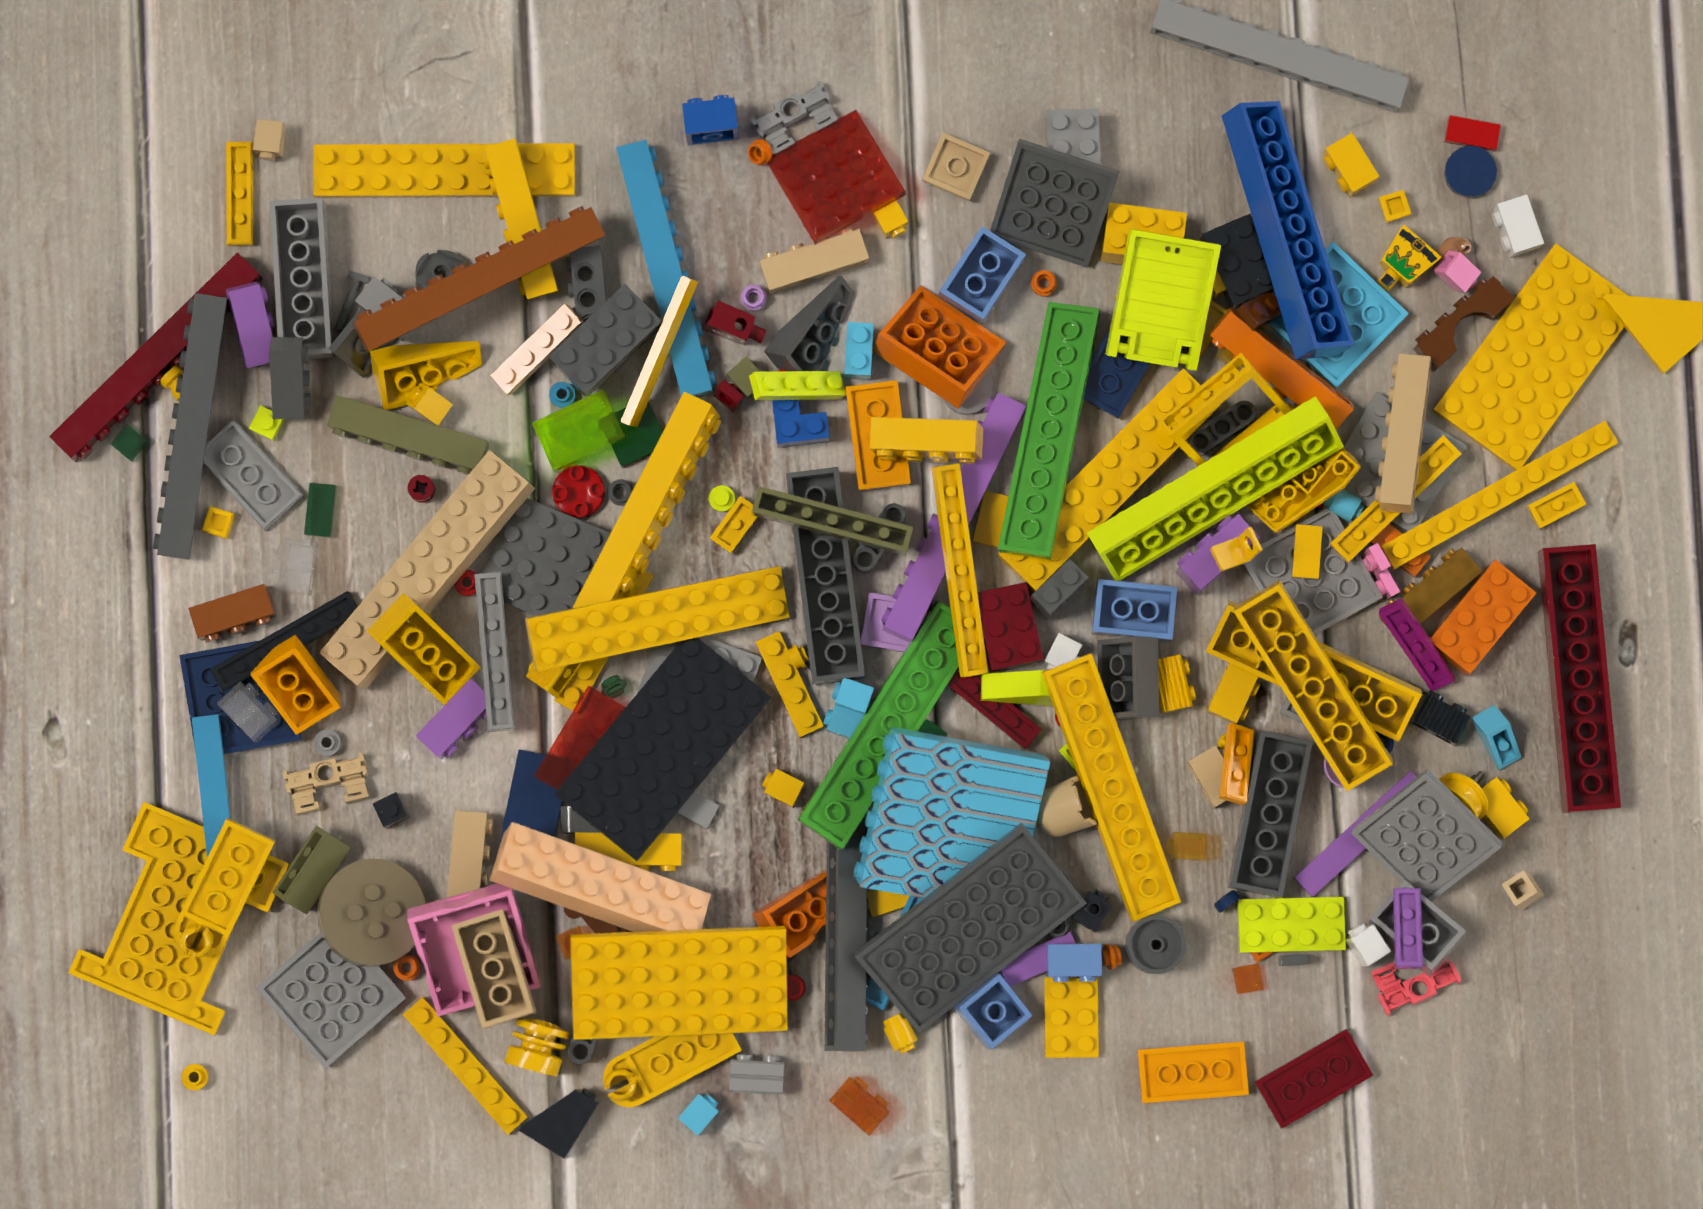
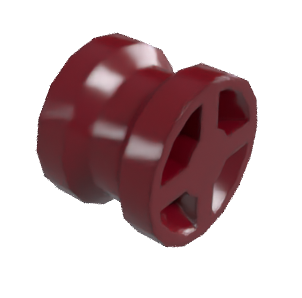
[407,475,436,503]

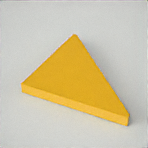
[1600,294,1703,373]

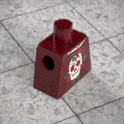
[702,300,766,344]

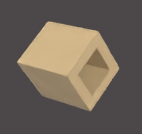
[253,119,286,161]
[1501,870,1544,910]

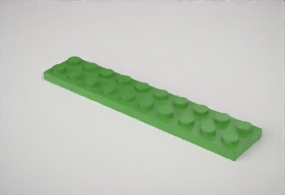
[998,302,1101,560]
[797,601,959,850]

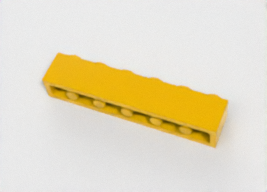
[482,138,559,300]

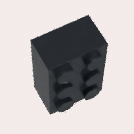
[1199,214,1275,309]

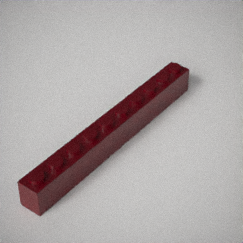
[49,252,263,462]

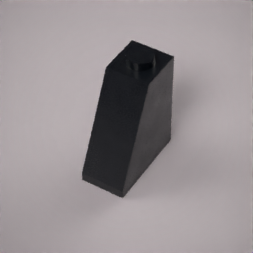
[519,1087,599,1159]

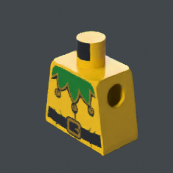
[1377,225,1441,291]

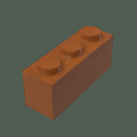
[188,584,277,643]

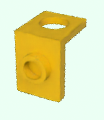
[1210,527,1262,572]

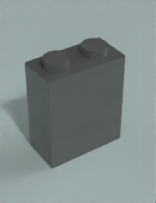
[1030,559,1089,620]

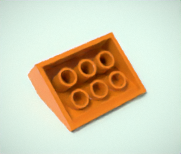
[872,285,1007,409]

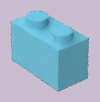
[844,322,874,380]

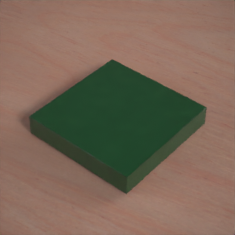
[599,401,663,468]

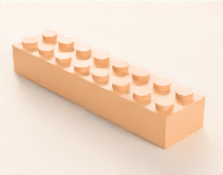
[490,822,711,932]

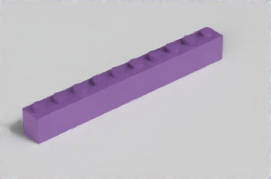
[881,392,1026,643]

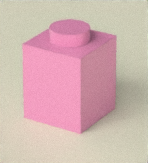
[1433,250,1481,293]

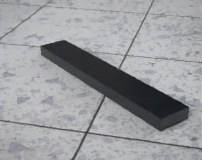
[209,591,358,693]

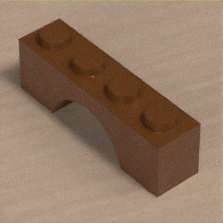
[1413,276,1515,372]

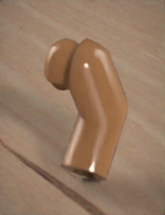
[1435,237,1472,262]

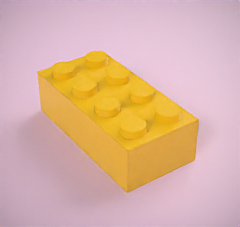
[869,417,984,464]
[366,593,481,706]

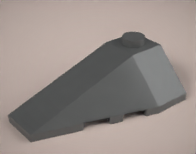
[764,276,855,371]

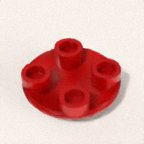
[552,465,605,518]

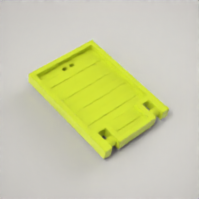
[1105,228,1221,371]

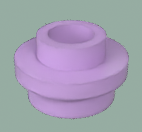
[741,284,767,311]

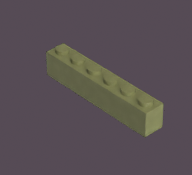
[327,395,489,475]
[752,486,913,556]

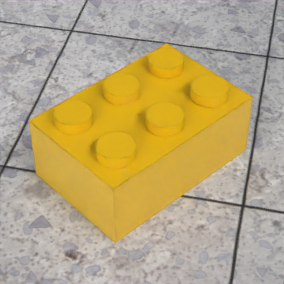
[1100,203,1187,265]

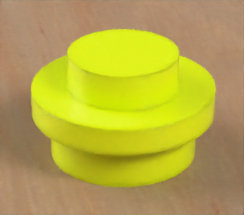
[709,485,735,512]

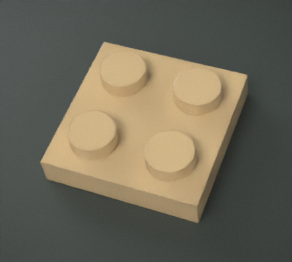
[922,132,990,202]

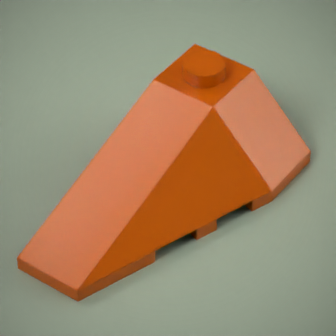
[752,869,826,958]

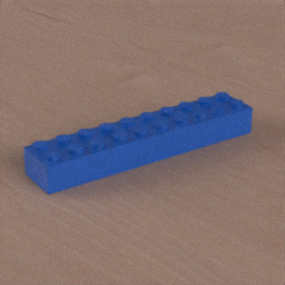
[1221,101,1354,360]

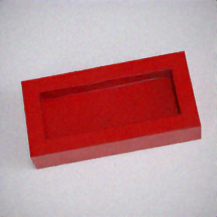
[1444,115,1501,152]

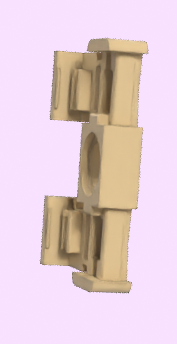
[283,752,370,816]

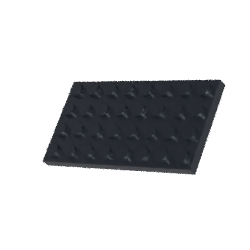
[554,637,771,862]

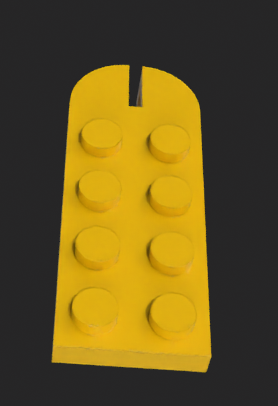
[174,818,275,958]
[603,1033,742,1107]

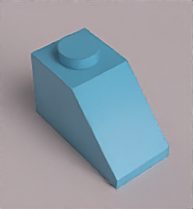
[1472,705,1522,770]

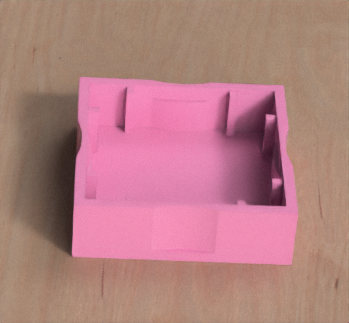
[407,883,541,1016]

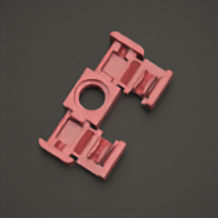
[1371,960,1461,1016]

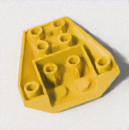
[1246,403,1361,533]

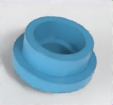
[549,382,575,408]

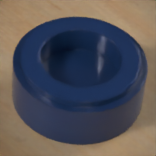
[1214,889,1240,913]

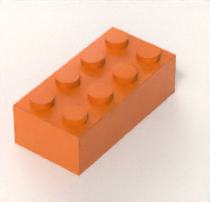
[1429,559,1536,676]

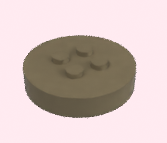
[317,859,426,967]

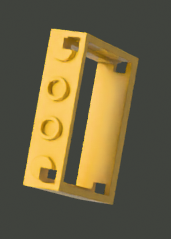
[1159,353,1292,466]

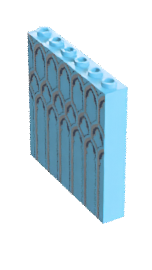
[854,727,1050,898]

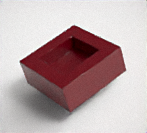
[714,380,744,412]

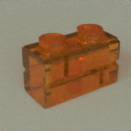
[829,1076,890,1136]

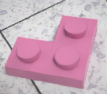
[1362,543,1400,599]

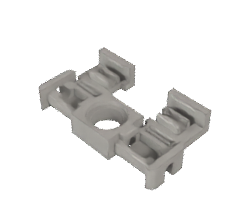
[751,81,839,158]

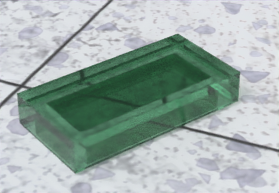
[304,483,337,538]

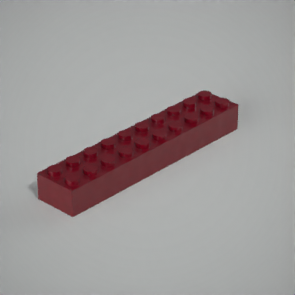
[1538,544,1621,814]

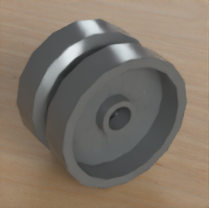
[1125,915,1186,974]

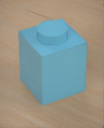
[678,1093,720,1136]

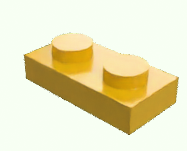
[1526,482,1587,530]
[710,496,758,554]

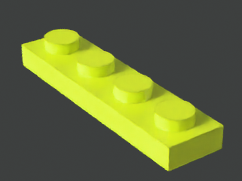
[749,371,846,400]

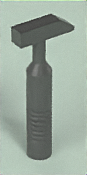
[334,271,371,332]

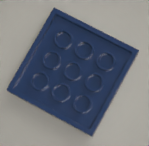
[179,640,303,755]

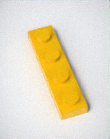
[755,631,824,738]

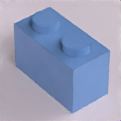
[1046,944,1102,982]

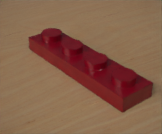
[947,667,1042,750]

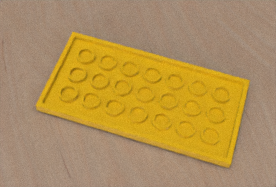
[1432,243,1628,471]
[570,926,787,1040]

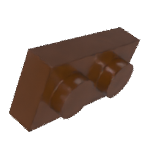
[1236,291,1282,331]

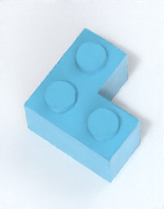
[823,678,874,739]

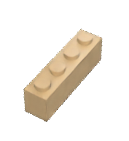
[760,228,869,295]
[447,810,493,898]

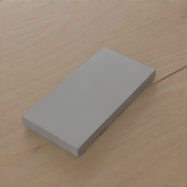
[204,419,304,531]

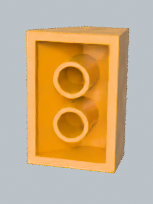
[251,635,341,735]

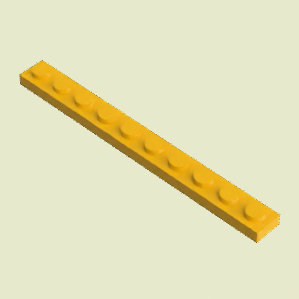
[1381,421,1618,570]

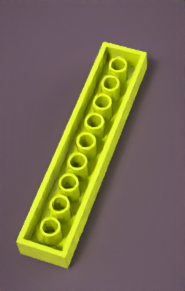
[1087,396,1344,581]

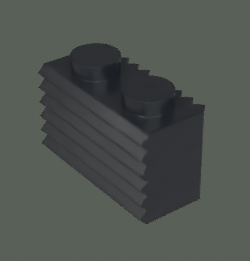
[1409,690,1471,746]

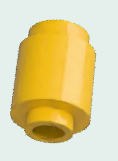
[883,1013,918,1054]

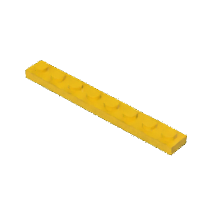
[931,463,988,677]

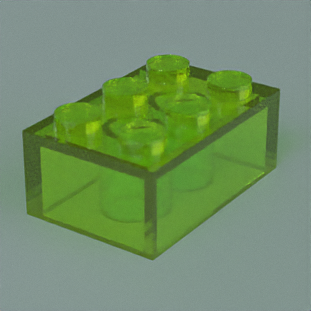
[532,390,629,473]

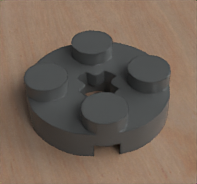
[415,250,464,290]

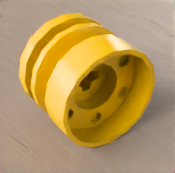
[504,1018,570,1077]

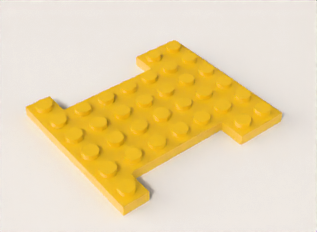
[68,802,290,1036]

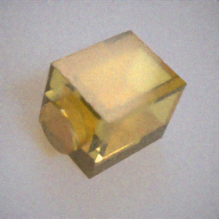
[1166,832,1206,861]

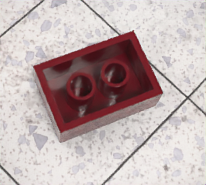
[977,582,1043,673]

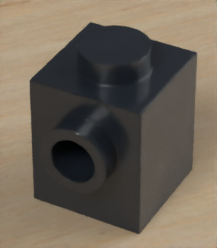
[1071,890,1112,932]

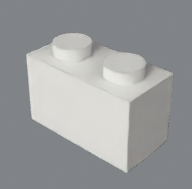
[1492,194,1544,258]
[1346,923,1391,966]

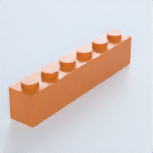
[1210,307,1354,430]

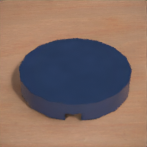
[1444,145,1497,198]

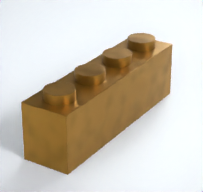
[1379,548,1483,628]

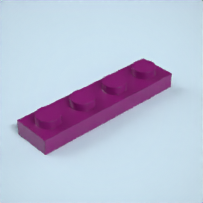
[1379,598,1455,691]

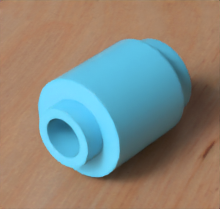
[1323,489,1364,522]

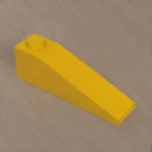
[370,341,482,410]

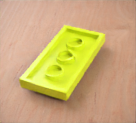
[1237,897,1346,953]

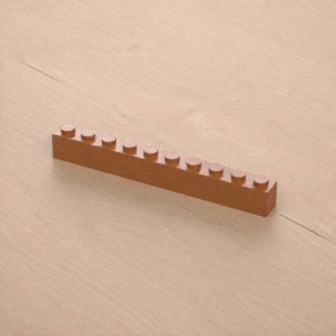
[353,206,605,352]

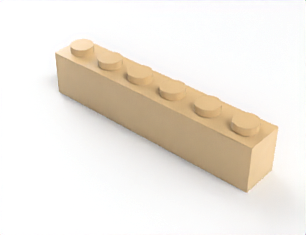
[1375,354,1432,514]

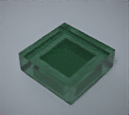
[111,424,148,462]

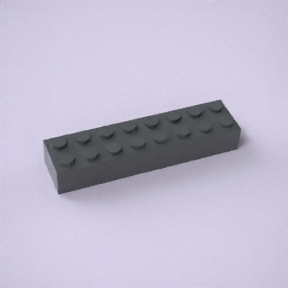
[786,467,865,685]

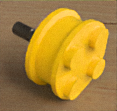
[1439,771,1489,820]

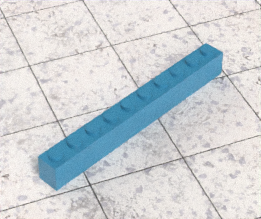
[616,139,716,398]

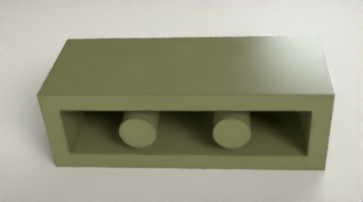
[272,825,351,915]

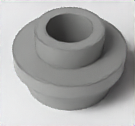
[314,729,341,756]

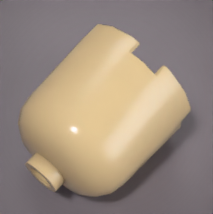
[1036,776,1098,837]

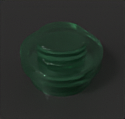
[601,675,627,699]

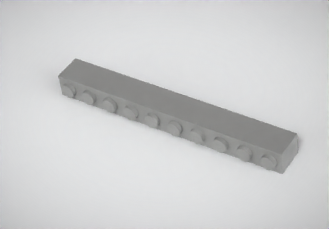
[1150,0,1409,113]

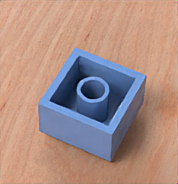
[953,974,1033,1050]

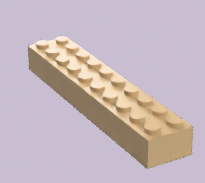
[319,450,535,690]

